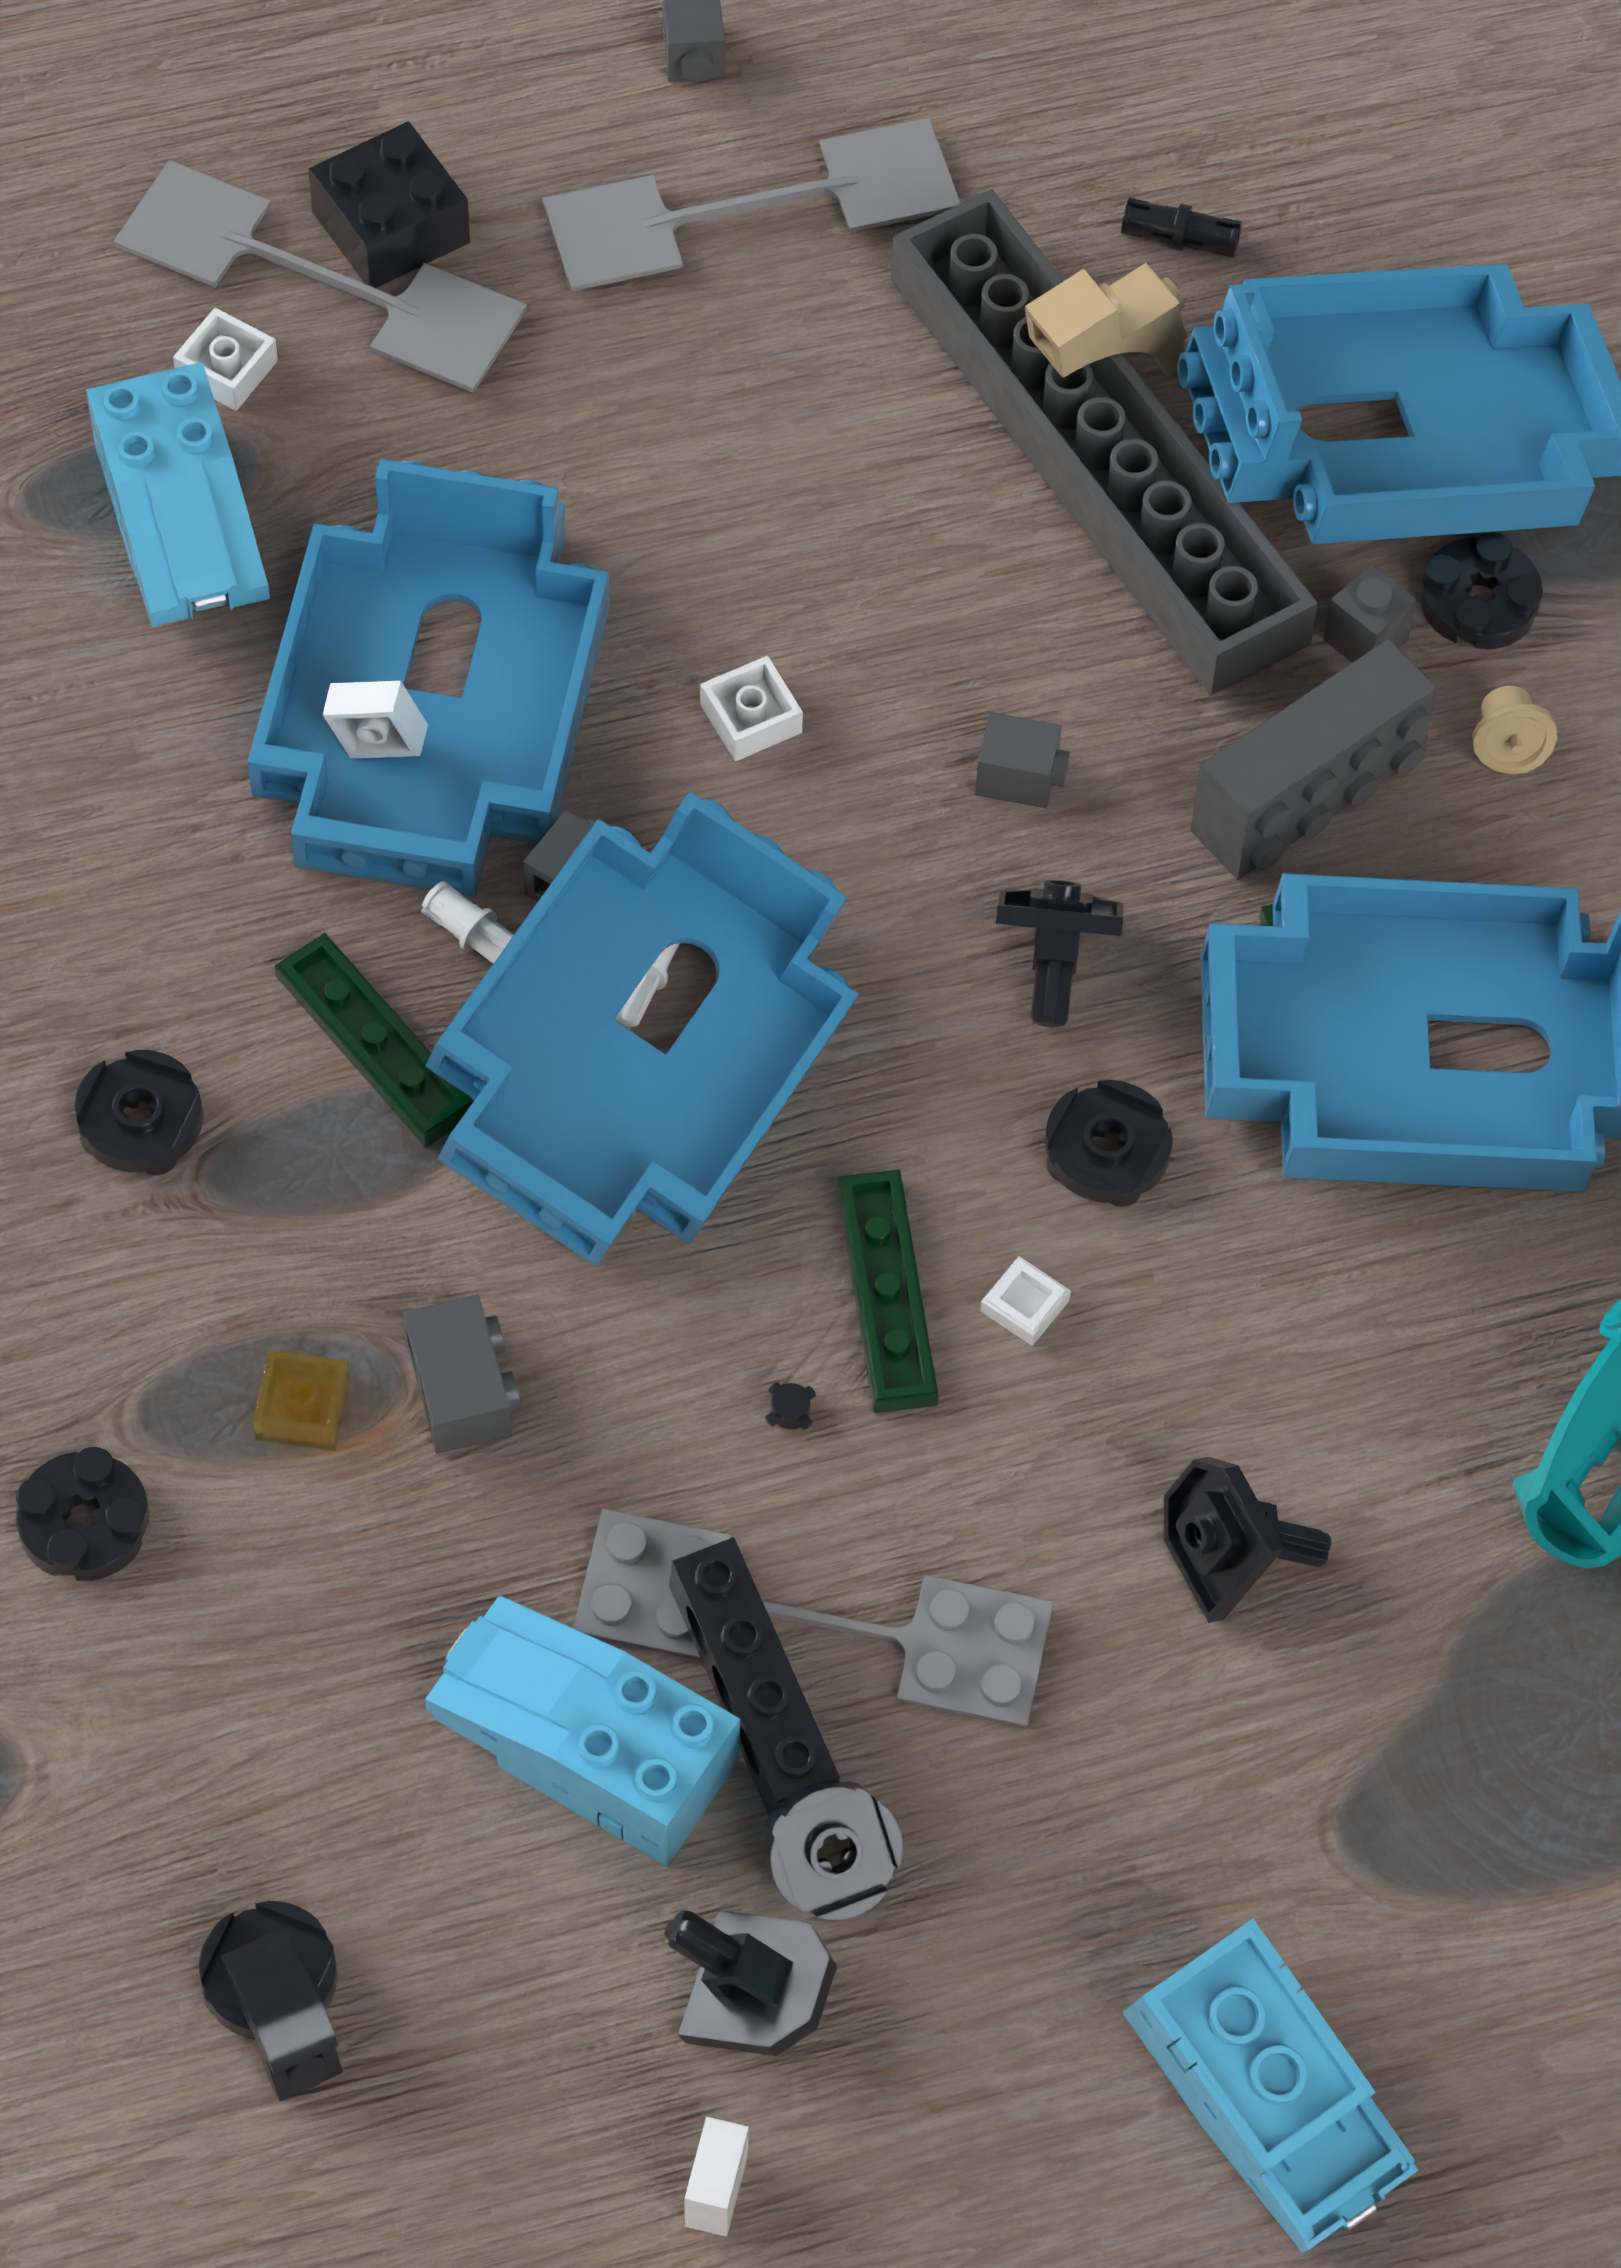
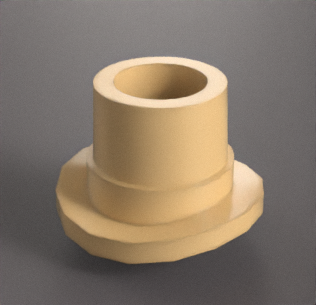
[1472,686,1557,775]

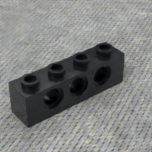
[669,1537,840,1815]

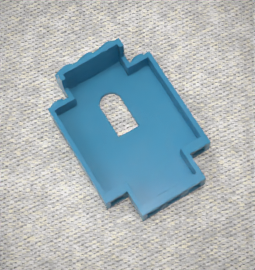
[1177,264,1621,544]
[247,459,610,897]
[425,791,859,1267]
[1200,873,1621,1192]

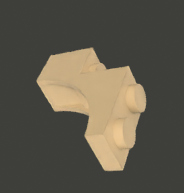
[1025,263,1188,378]

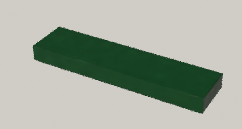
[275,933,474,1148]
[837,1169,939,1413]

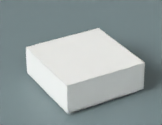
[980,1256,1071,1346]

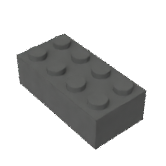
[1191,639,1437,880]

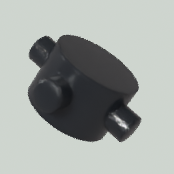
[765,1382,816,1430]

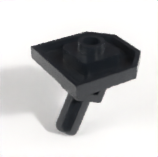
[996,880,1123,1028]
[1164,1457,1332,1623]
[664,1910,837,2056]

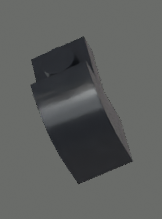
[220,1928,343,2101]

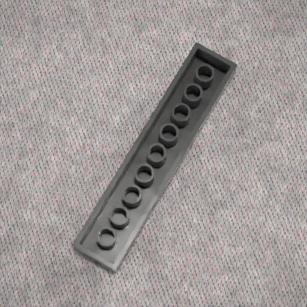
[891,189,1318,696]

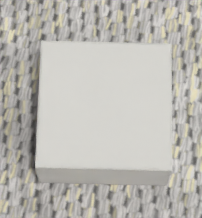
[173,308,278,411]
[700,655,803,761]
[323,681,428,759]
[684,2116,749,2237]

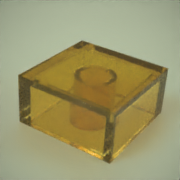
[253,1350,350,1451]

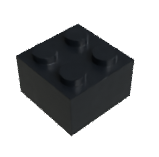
[308,121,470,288]

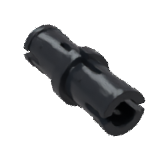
[1121,197,1242,258]

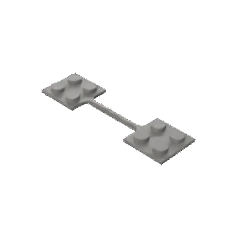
[542,117,961,291]
[113,160,528,393]
[573,1509,1054,1728]

